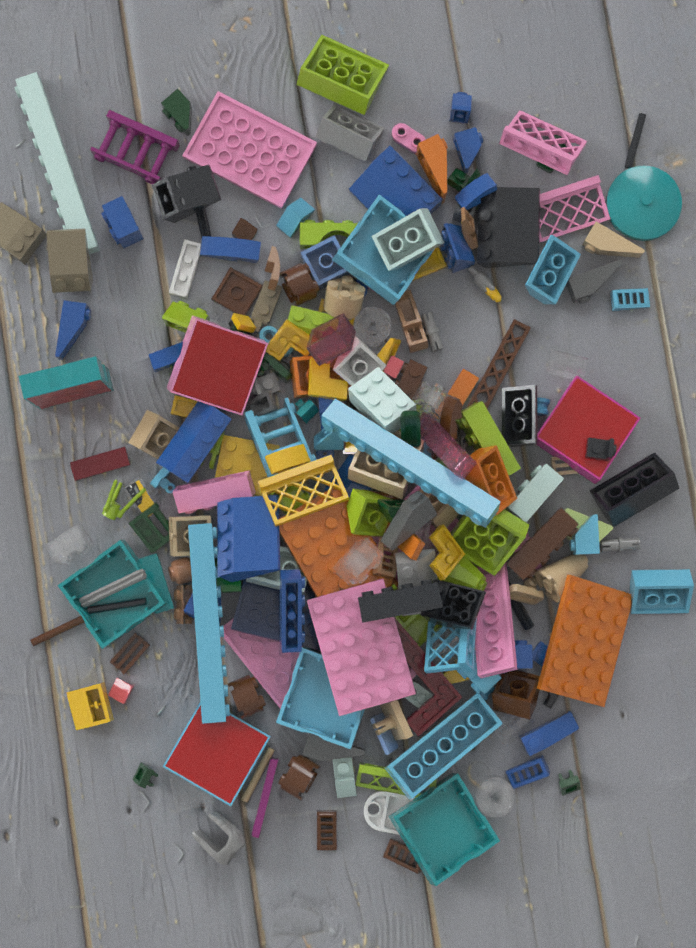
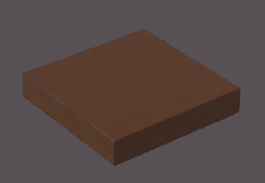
[211,267,263,315]

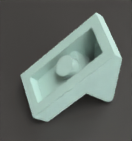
[332,757,357,798]

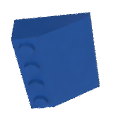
[349,146,442,216]
[217,495,280,582]

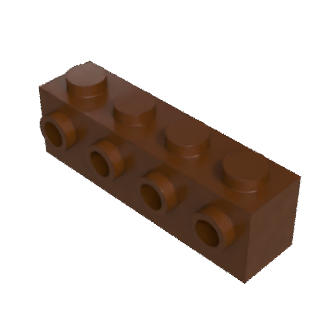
[395,359,428,400]
[507,507,579,580]

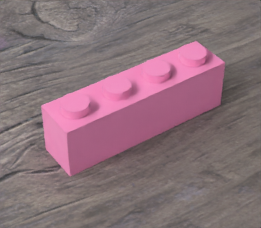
[173,470,256,514]

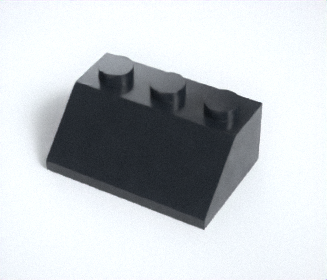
[502,385,537,447]

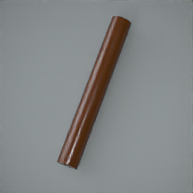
[30,616,84,646]

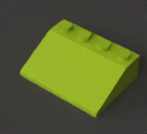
[296,35,389,115]

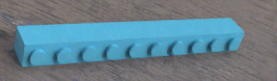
[322,398,501,528]
[188,523,230,724]

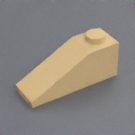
[582,222,645,258]

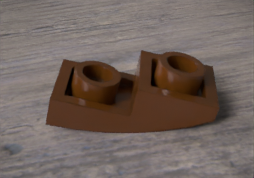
[440,395,462,440]

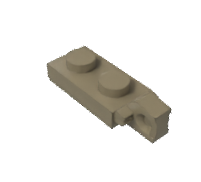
[251,280,283,334]

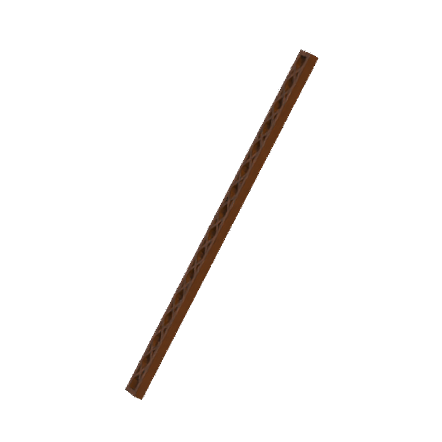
[443,319,531,459]

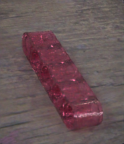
[420,412,477,480]

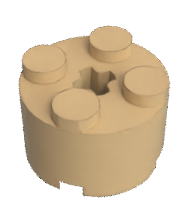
[324,276,365,319]

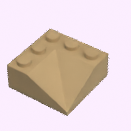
[348,430,425,499]

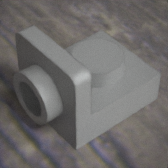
[252,373,281,396]

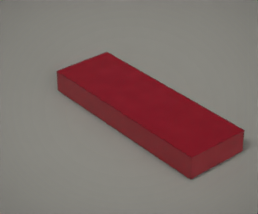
[70,447,131,481]

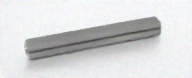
[80,569,147,607]

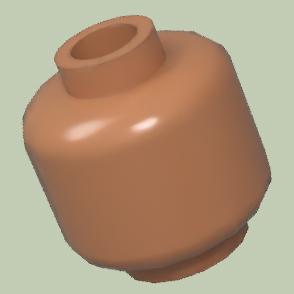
[168,557,192,585]

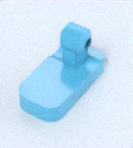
[150,468,176,494]

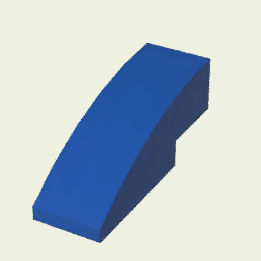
[200,236,261,263]

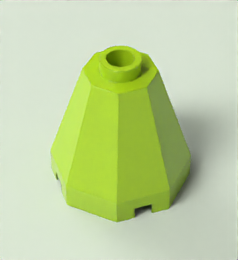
[437,557,487,591]

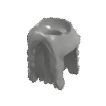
[192,812,246,865]

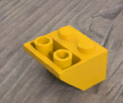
[66,682,114,730]

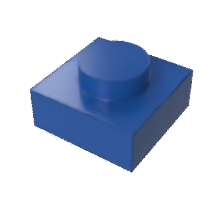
[533,641,548,667]

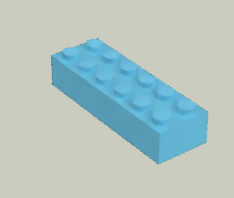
[385,693,503,800]

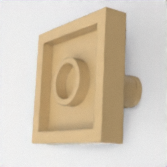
[372,700,413,740]

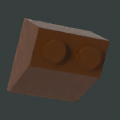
[492,670,540,720]

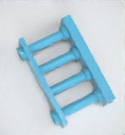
[244,398,317,477]

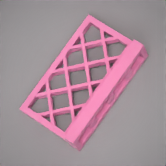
[499,110,587,175]
[539,175,610,243]

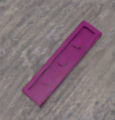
[251,757,279,838]

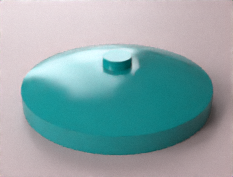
[606,165,682,241]

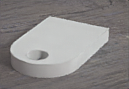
[364,791,416,835]

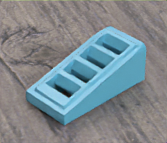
[610,288,650,311]

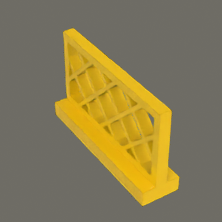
[258,455,349,527]

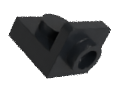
[585,437,616,461]

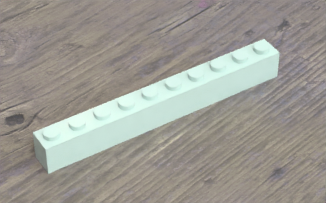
[14,72,100,254]

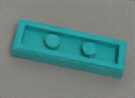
[139,553,175,614]

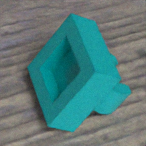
[295,399,320,424]

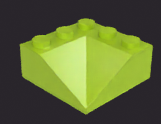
[450,509,529,576]

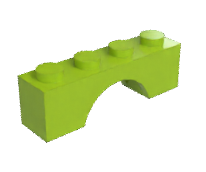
[300,220,358,249]

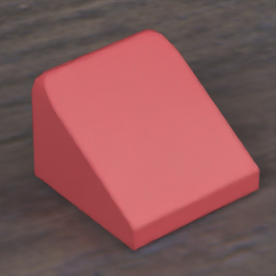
[383,356,404,380]
[108,678,134,704]

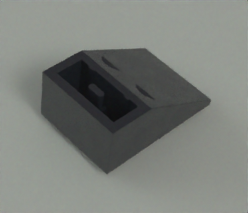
[152,165,221,223]
[421,579,486,629]

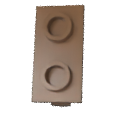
[174,585,194,624]

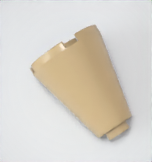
[534,554,589,603]

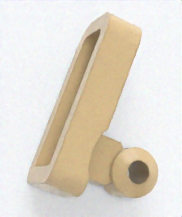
[509,577,544,605]

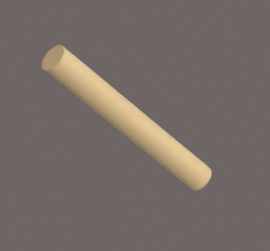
[241,747,275,803]

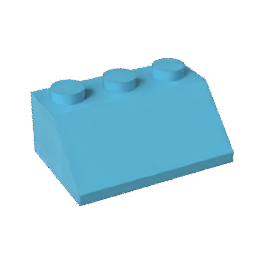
[525,235,581,304]
[630,569,694,614]

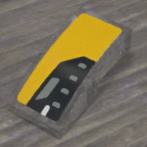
[123,477,161,518]

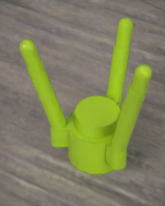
[102,480,146,520]

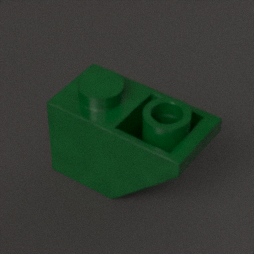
[161,88,192,136]

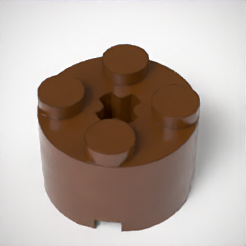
[279,263,320,306]
[227,674,266,720]
[278,754,321,801]

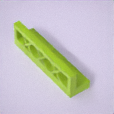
[355,762,437,797]

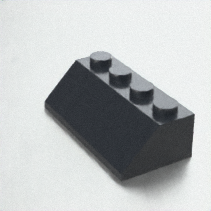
[590,453,680,527]
[358,579,443,623]

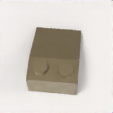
[0,202,47,265]
[46,228,93,293]

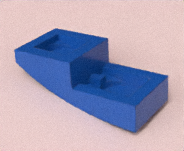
[455,173,497,210]

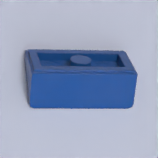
[149,342,183,372]

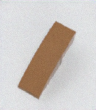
[395,290,428,353]

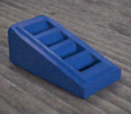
[506,755,550,789]

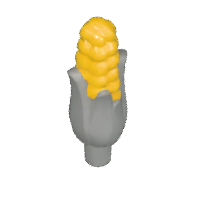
[468,265,502,302]

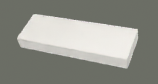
[169,239,201,299]

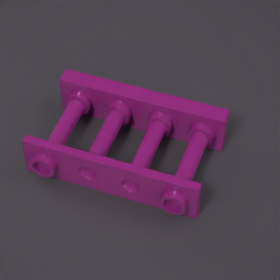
[90,110,180,185]

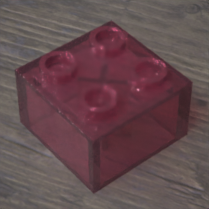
[306,313,356,366]

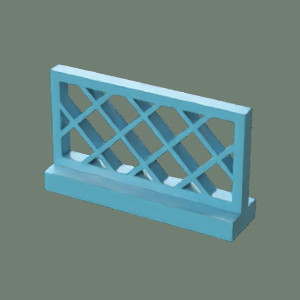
[424,618,477,673]

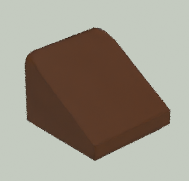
[232,218,258,240]

